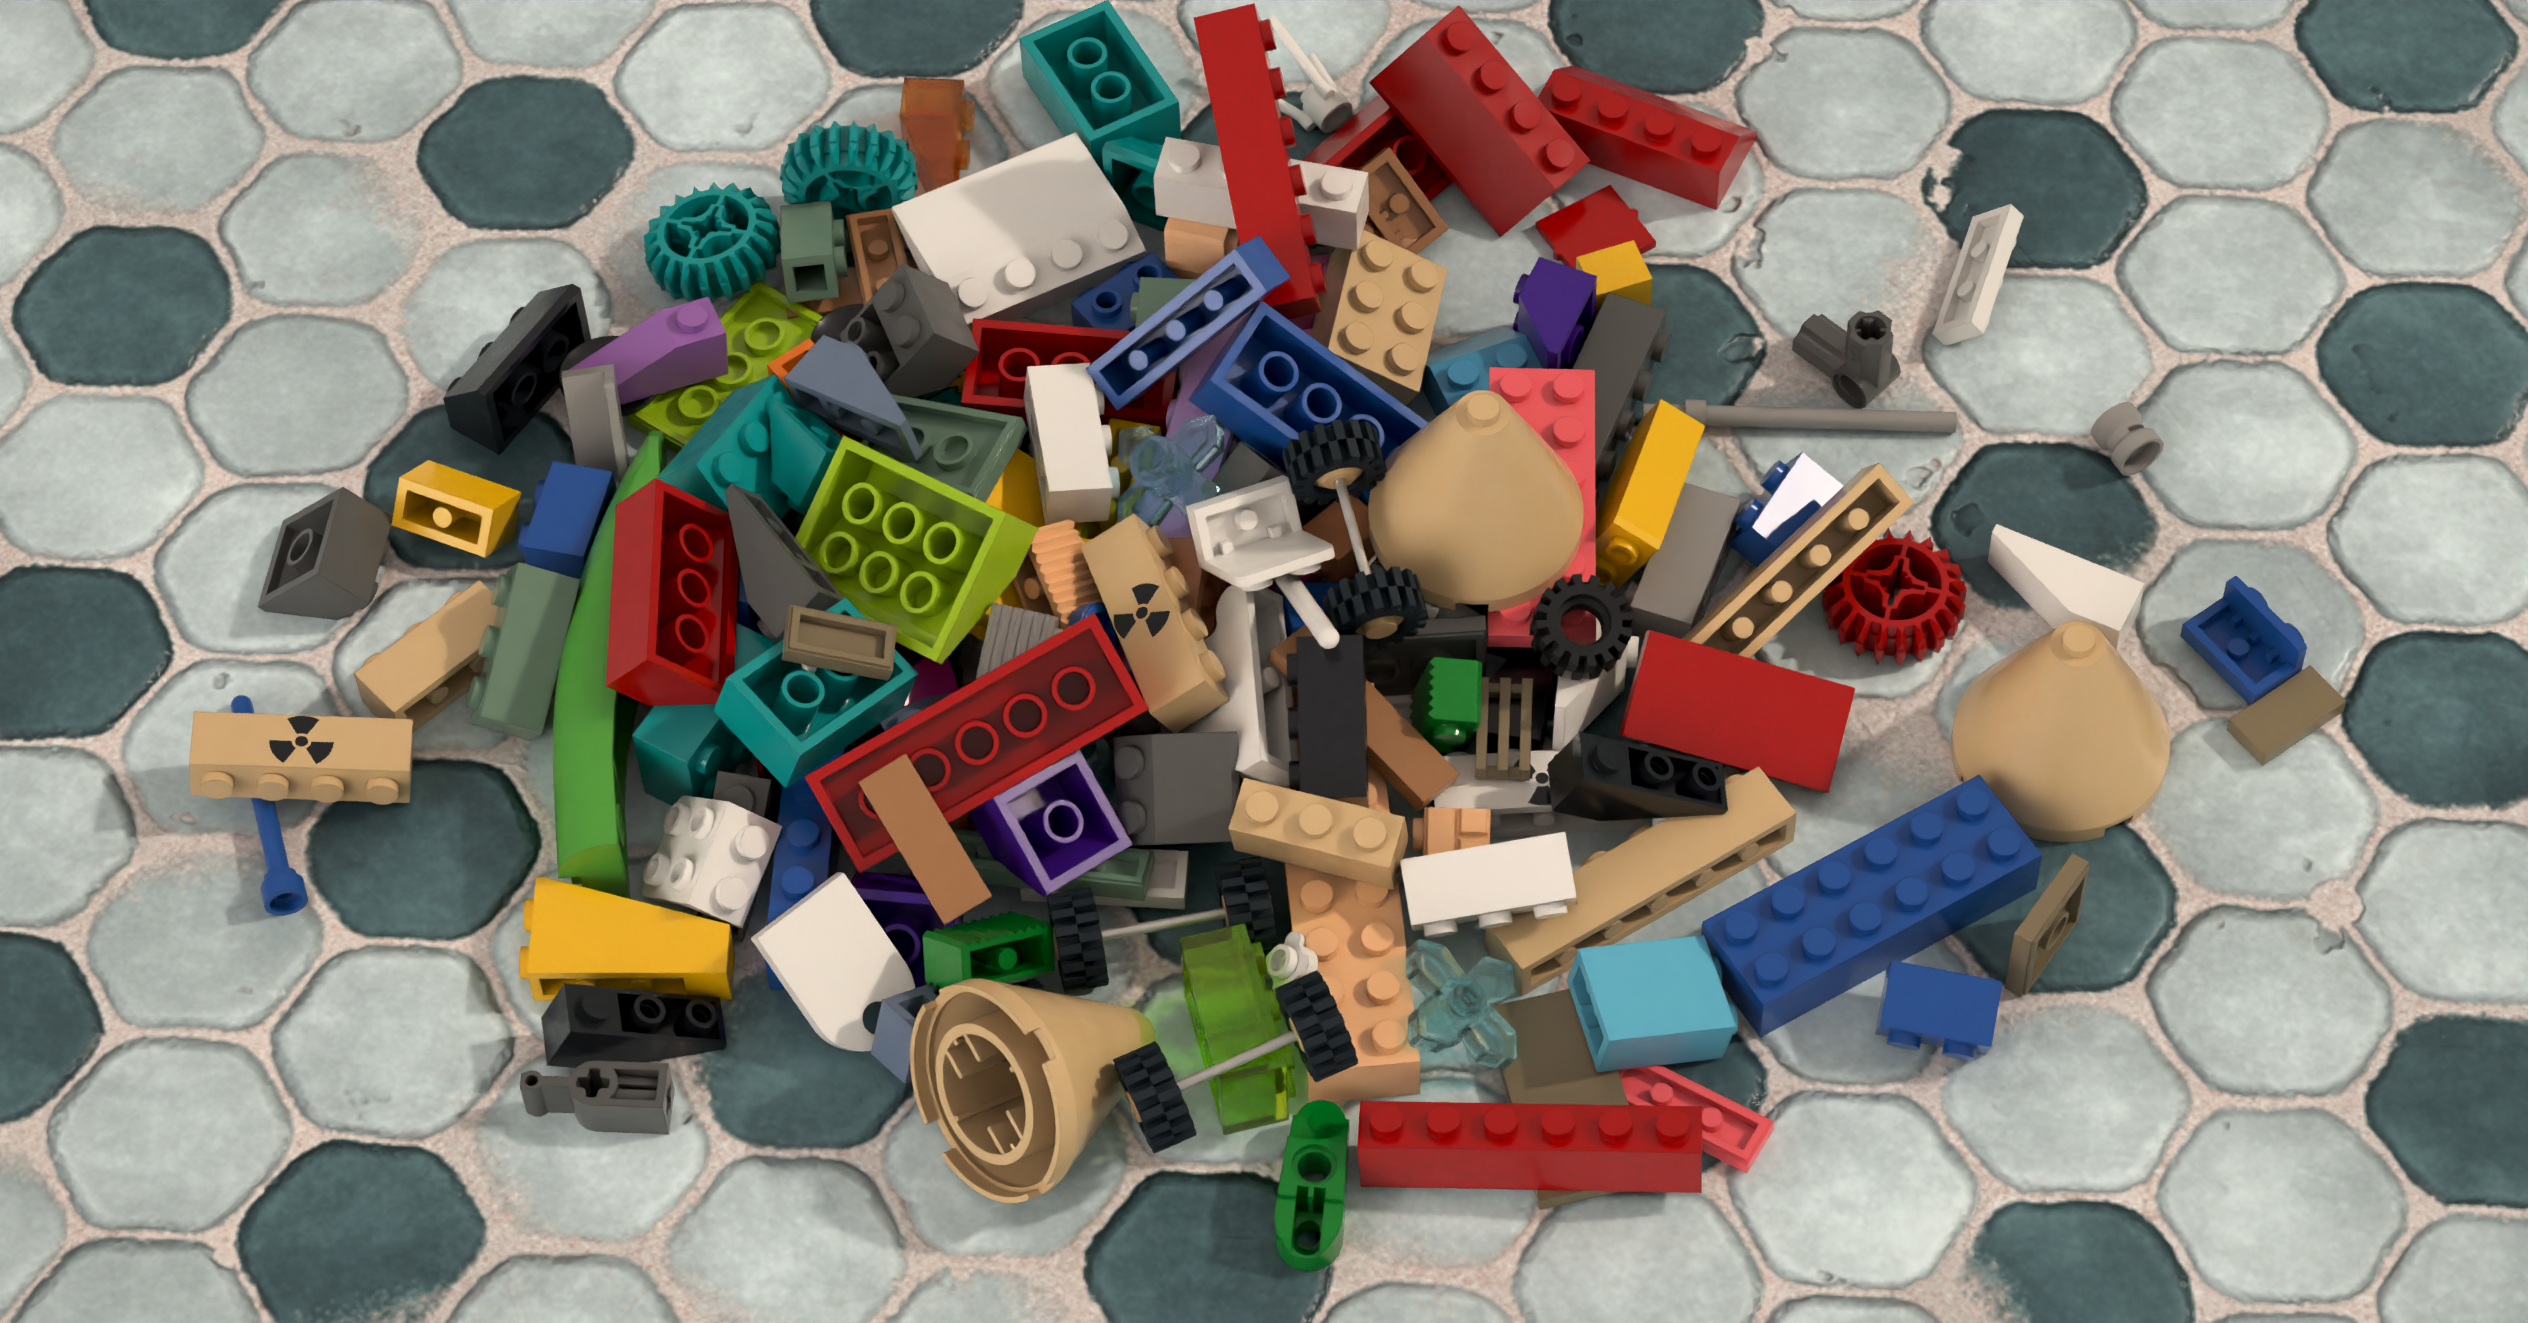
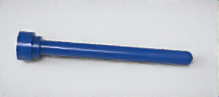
[231,695,308,916]

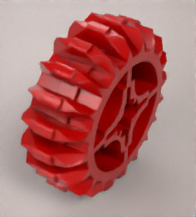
[1821,528,1967,666]

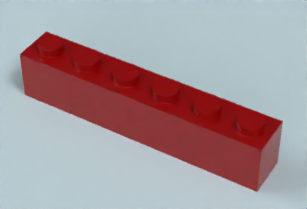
[1194,3,1327,319]
[1357,1101,1702,1193]

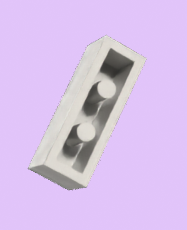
[1023,363,1120,524]
[1400,832,1577,938]

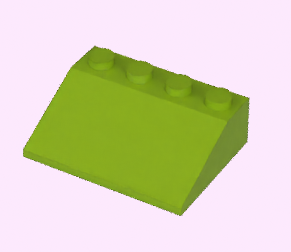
[795,435,1039,664]

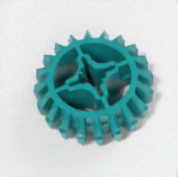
[780,120,918,229]
[643,182,781,305]

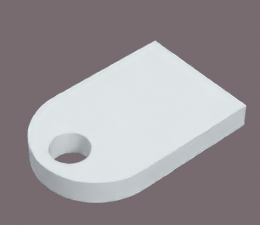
[751,872,915,1052]

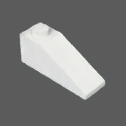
[1988,524,2145,652]
[1552,618,1639,750]

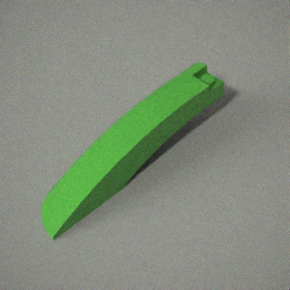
[553,430,667,899]

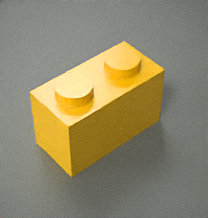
[391,460,521,558]

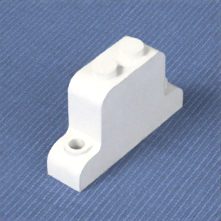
[1161,585,1298,787]

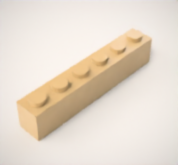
[1681,463,1915,658]
[1485,766,1797,997]

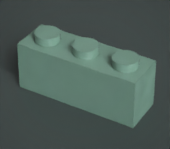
[466,562,580,741]

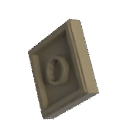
[2005,853,2090,997]

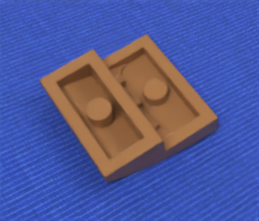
[1357,147,1449,254]

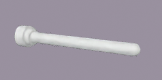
[1272,573,1340,649]

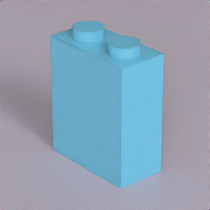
[1567,935,1738,1072]

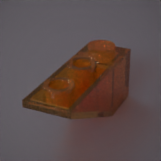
[899,77,975,193]

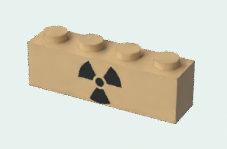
[1081,513,1229,733]
[189,711,413,805]

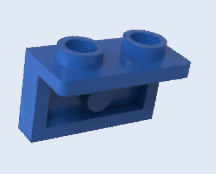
[2180,576,2307,705]

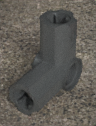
[1792,310,1901,409]

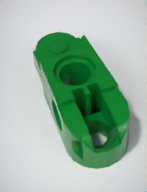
[1274,1100,1350,1271]

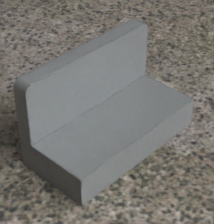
[562,364,630,482]

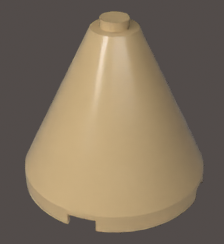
[1368,390,1584,612]
[1951,621,2170,843]
[910,978,1155,1203]

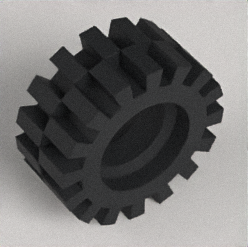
[1529,574,1633,681]

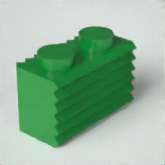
[1409,657,1482,756]
[922,911,1055,989]

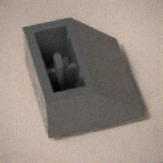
[839,263,980,398]

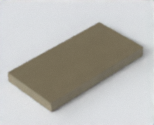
[1485,989,1628,1210]

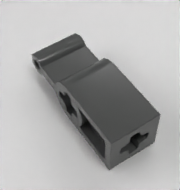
[520,1060,675,1135]

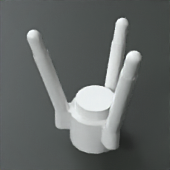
[1267,14,1352,133]

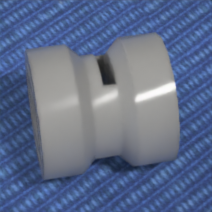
[2091,402,2164,476]

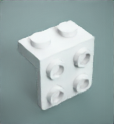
[1186,475,1335,591]
[642,795,782,928]

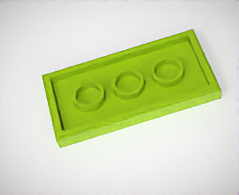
[627,282,823,454]

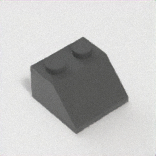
[257,487,393,620]
[1113,731,1240,846]

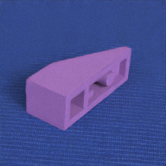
[569,297,728,405]

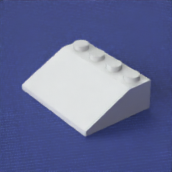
[891,132,1146,332]

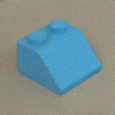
[1421,327,1543,417]

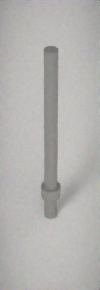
[1642,399,1957,433]

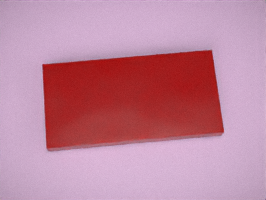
[1619,630,1855,793]

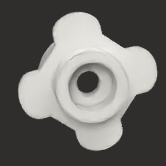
[1264,931,1318,995]

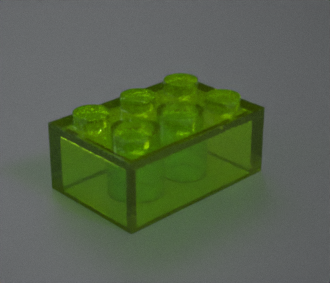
[1179,923,1296,1135]

